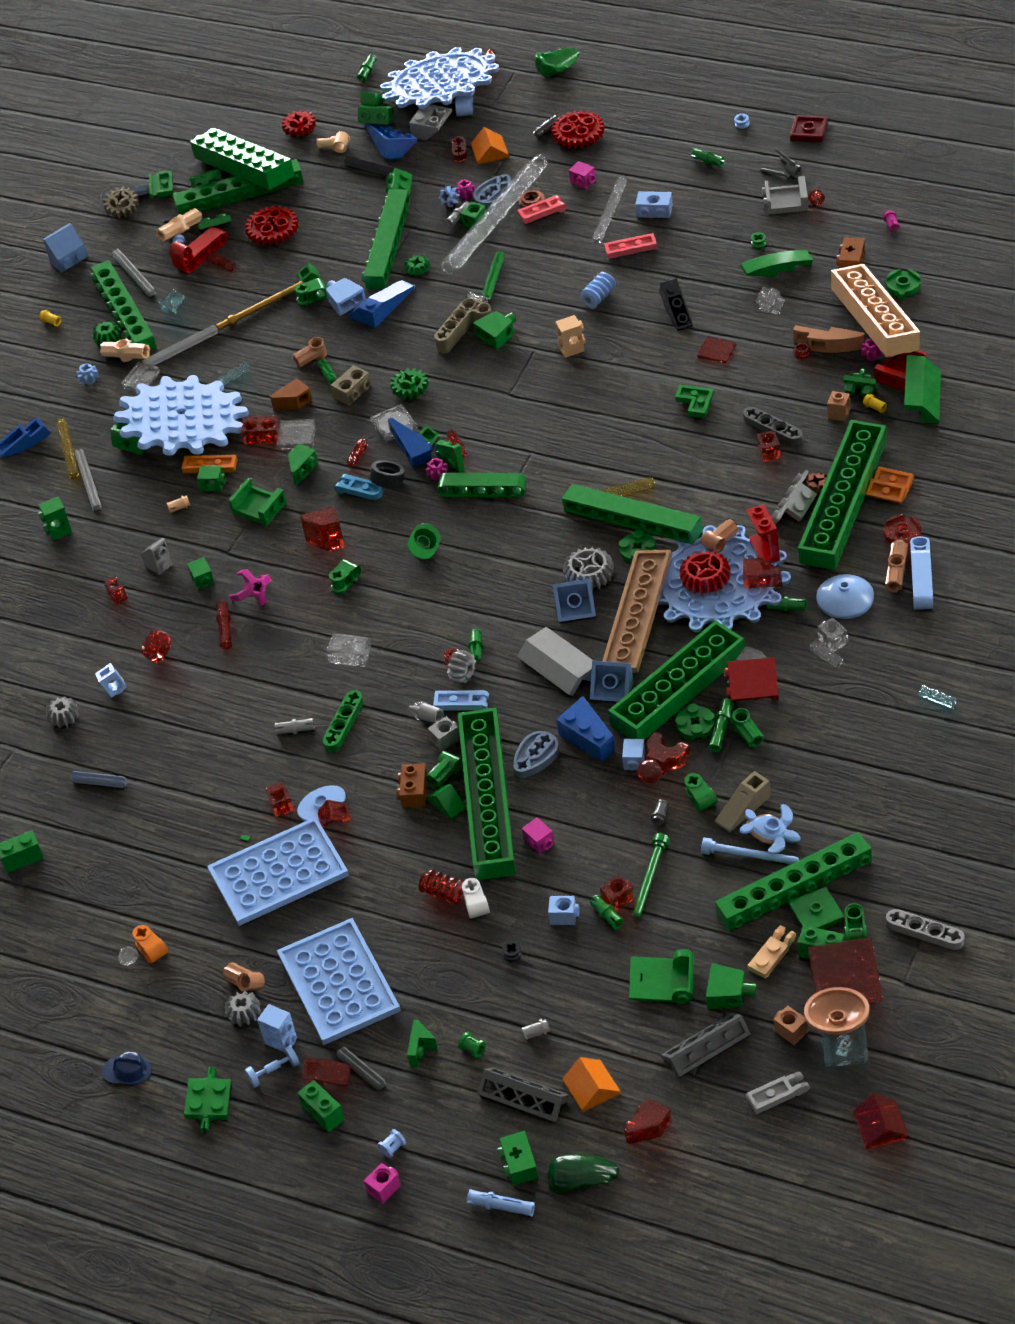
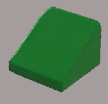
[297,263,321,283]
[419,425,440,446]

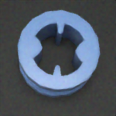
[734,114,750,129]

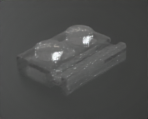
[121,362,160,392]

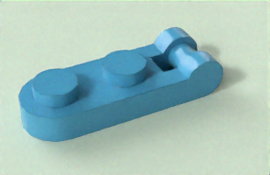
[334,474,383,500]

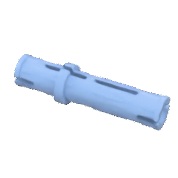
[467,1189,535,1217]

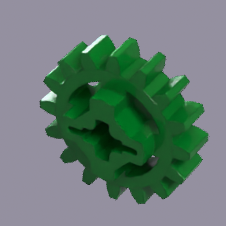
[390,368,429,400]

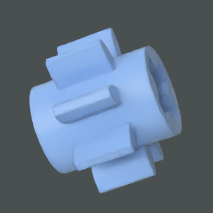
[438,186,460,207]
[76,363,99,385]

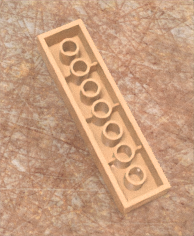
[831,264,920,357]

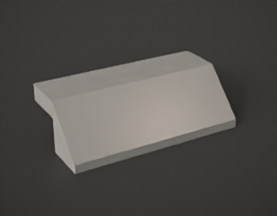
[517,627,593,696]

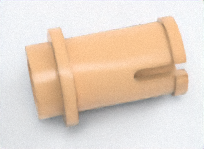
[167,495,191,513]

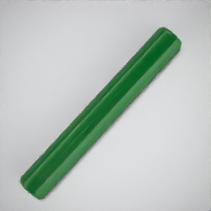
[482,251,505,301]

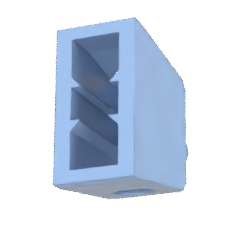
[326,278,366,316]

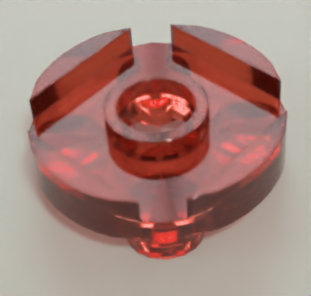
[883,514,921,546]

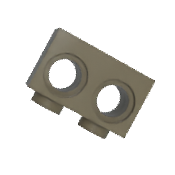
[331,365,371,406]

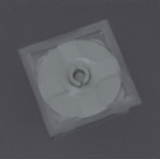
[370,404,418,442]

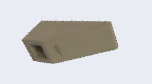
[715,771,771,832]

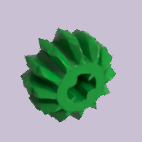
[92,321,121,346]

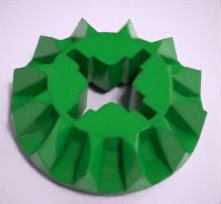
[404,254,430,275]

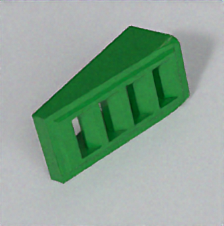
[361,92,386,106]

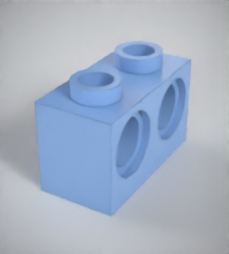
[257,1004,297,1052]

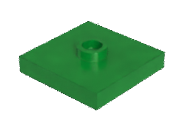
[788,887,845,929]

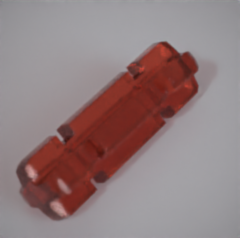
[208,252,236,271]
[446,429,467,456]
[346,438,368,467]

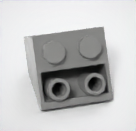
[409,105,452,140]

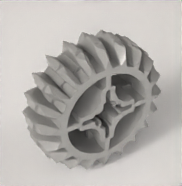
[563,546,614,590]

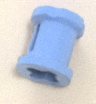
[377,1129,406,1158]

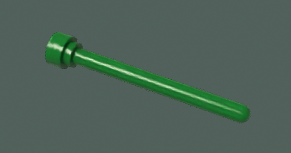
[633,833,670,918]

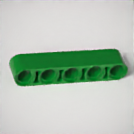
[437,473,527,497]

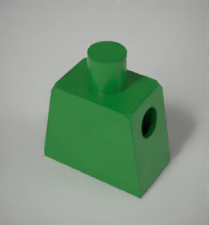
[473,311,516,350]
[706,964,757,1009]

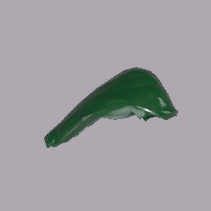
[547,1153,620,1194]

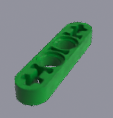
[323,690,364,752]

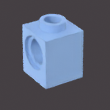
[95,663,127,698]
[622,739,645,770]
[548,896,580,925]

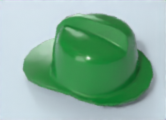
[407,523,441,559]

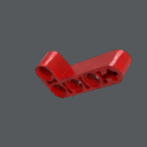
[170,226,228,274]

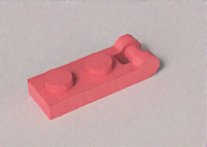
[517,195,567,224]

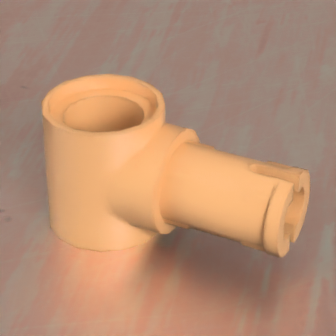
[317,132,350,153]

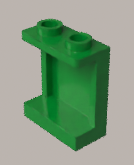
[229,478,287,526]

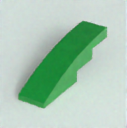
[740,250,813,276]

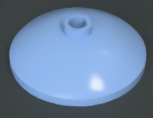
[816,574,874,619]

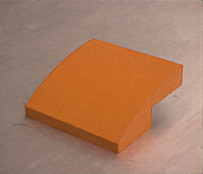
[866,466,914,504]

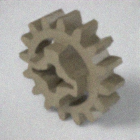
[103,186,139,218]

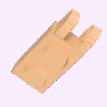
[747,925,796,979]

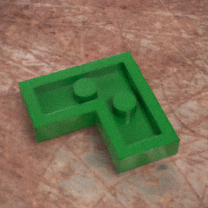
[675,385,714,418]

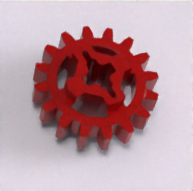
[281,110,316,138]

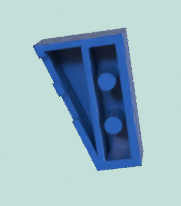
[556,696,615,762]

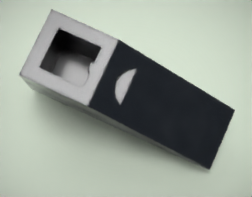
[659,279,693,330]

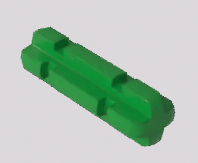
[317,358,337,385]

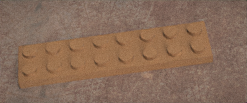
[602,550,673,673]

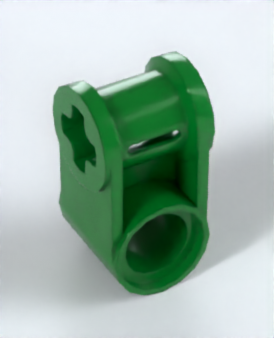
[295,278,327,306]
[329,559,362,594]
[684,773,718,812]
[845,903,868,945]

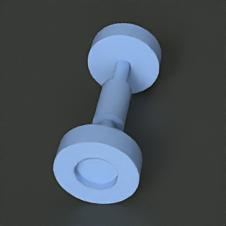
[245,1046,300,1088]

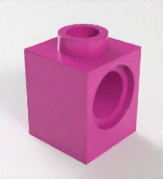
[569,161,596,189]
[522,818,555,854]
[364,1163,401,1204]

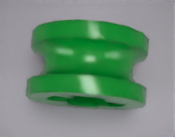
[751,232,766,249]

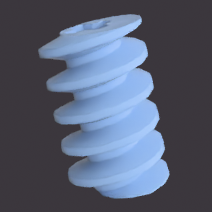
[580,272,616,309]

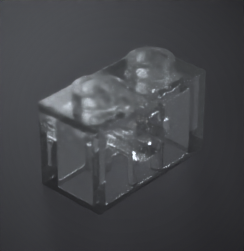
[326,633,372,667]

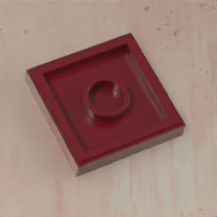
[790,115,828,142]

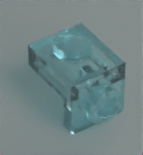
[157,289,187,314]

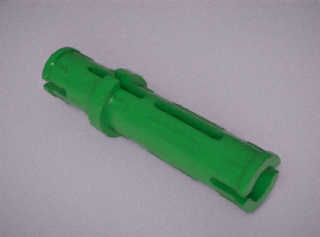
[708,698,734,752]

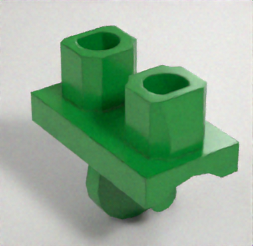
[843,369,878,398]

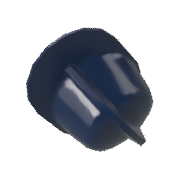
[102,1051,152,1085]

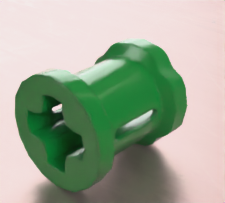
[458,1032,486,1059]

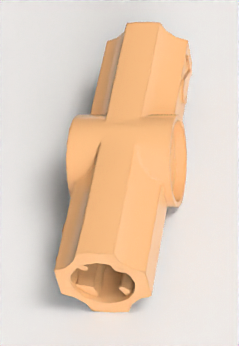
[156,208,202,242]
[100,339,150,362]

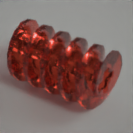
[418,869,464,905]

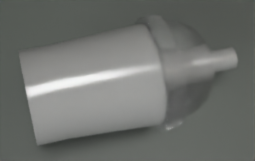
[409,701,444,723]

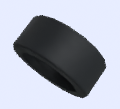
[370,460,405,488]

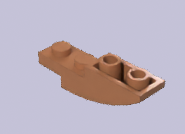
[793,325,865,353]

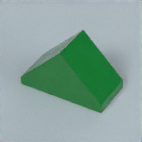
[426,784,467,821]

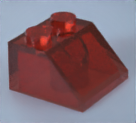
[300,507,345,551]

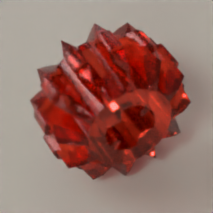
[141,629,172,662]

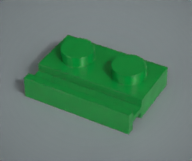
[149,170,174,199]
[198,213,231,231]

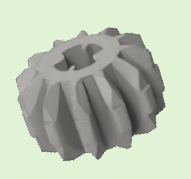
[447,650,476,683]
[46,696,79,728]
[225,990,261,1027]

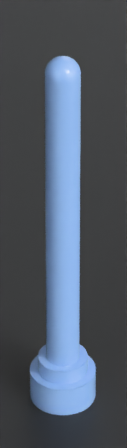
[701,837,799,864]

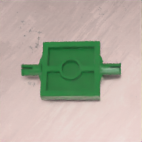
[184,1067,232,1133]

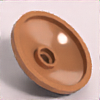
[804,987,870,1035]

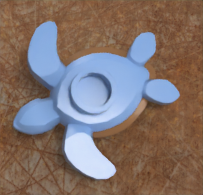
[740,804,801,854]

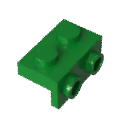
[384,168,413,196]

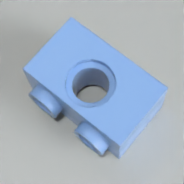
[635,191,673,218]

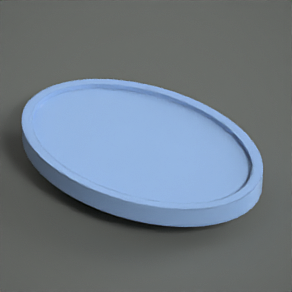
[297,785,346,821]

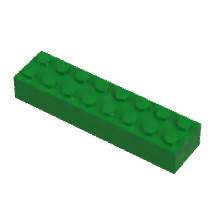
[190,128,295,190]
[608,620,746,740]

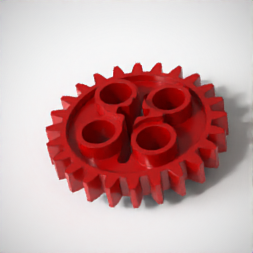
[552,110,605,149]
[245,205,299,246]

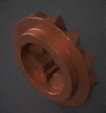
[518,190,545,208]
[803,472,827,495]

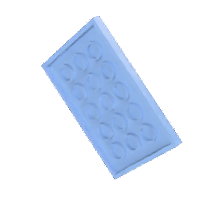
[207,817,349,926]
[277,918,401,1045]

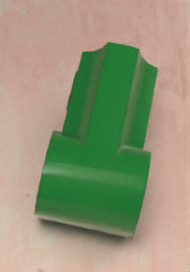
[732,708,764,748]
[426,751,463,789]

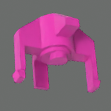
[229,569,272,606]

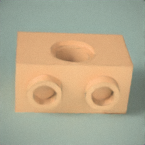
[555,315,586,358]

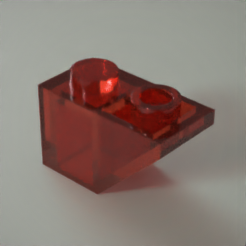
[302,1057,351,1086]
[624,1098,672,1144]

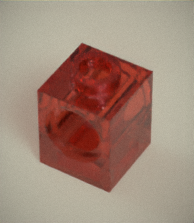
[757,430,781,462]
[265,782,294,817]
[600,875,633,911]

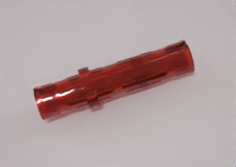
[216,600,232,650]

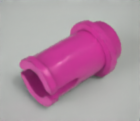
[883,210,900,232]

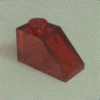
[743,558,783,588]

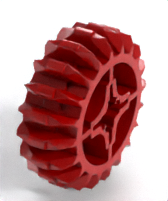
[679,550,731,596]

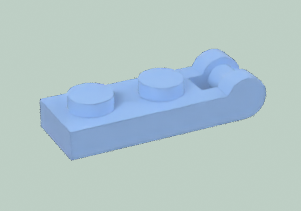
[433,690,489,710]

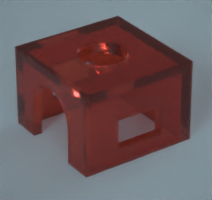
[104,576,128,605]

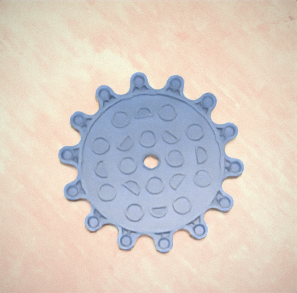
[380,48,499,109]
[113,375,249,455]
[658,525,791,632]

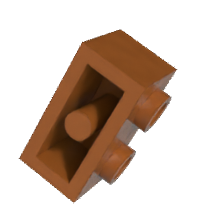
[397,763,427,808]

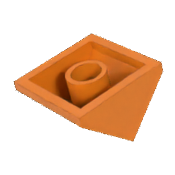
[471,127,509,165]
[562,1057,621,1112]

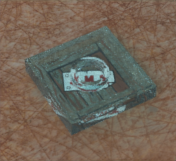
[822,1024,869,1067]

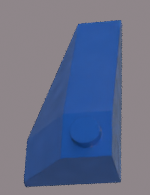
[365,123,417,161]
[348,280,415,328]

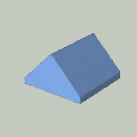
[553,579,596,622]
[590,660,633,702]

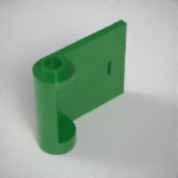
[629,949,694,1004]

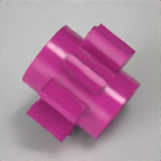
[456,180,475,200]
[861,339,883,361]
[426,458,448,481]

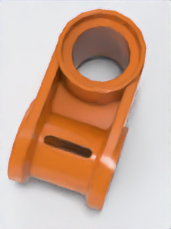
[132,925,168,964]

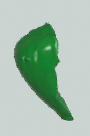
[534,48,580,78]

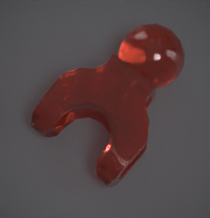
[637,732,690,784]

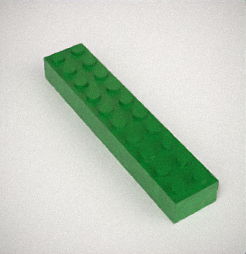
[798,420,887,570]
[458,708,516,880]

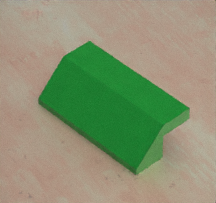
[904,355,941,423]

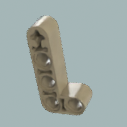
[434,298,492,354]

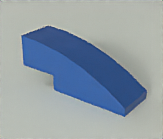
[0,417,51,457]

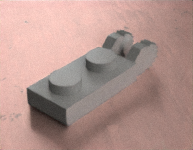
[746,1072,810,1115]

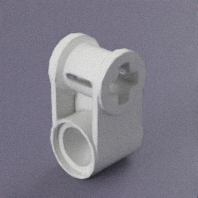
[462,878,490,919]

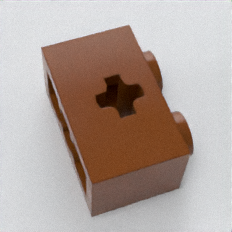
[836,237,865,269]

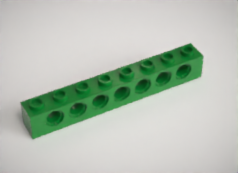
[173,159,304,215]
[90,260,157,351]
[715,832,872,931]

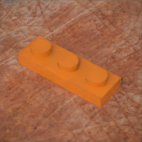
[182,455,237,473]

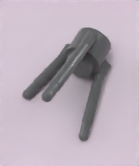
[760,148,802,179]

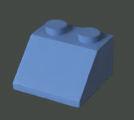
[43,223,88,273]

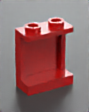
[874,350,927,391]
[747,504,780,566]
[724,657,779,704]

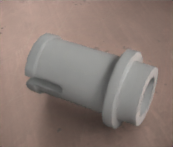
[522,1019,550,1040]

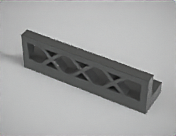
[661,1012,751,1077]
[477,1067,569,1122]

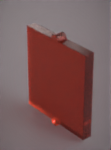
[697,336,736,363]

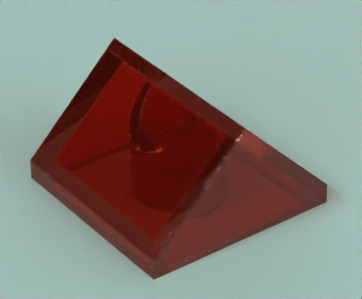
[853,1093,909,1149]

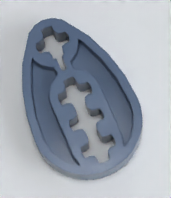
[473,174,512,209]
[513,731,559,778]

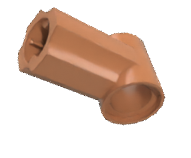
[292,337,327,368]
[701,519,739,553]
[222,962,265,991]

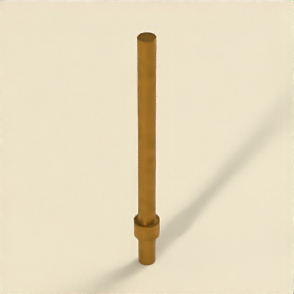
[216,281,303,331]

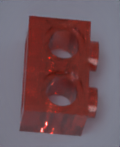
[241,415,281,444]

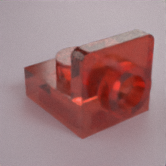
[318,800,352,827]

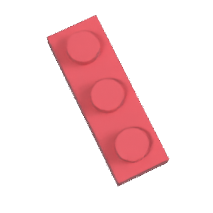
[604,233,657,259]

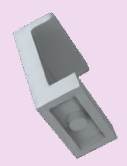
[762,176,808,215]

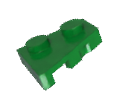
[435,440,465,473]

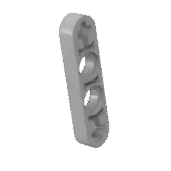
[886,909,965,950]

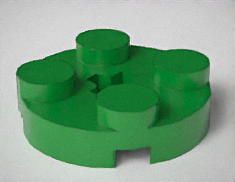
[189,169,222,187]
[886,269,921,300]
[619,530,656,564]
[675,703,715,741]

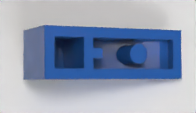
[388,418,433,468]

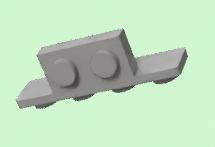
[771,470,817,524]

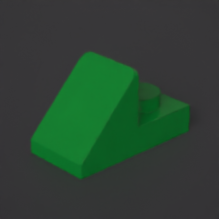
[407,1020,438,1067]

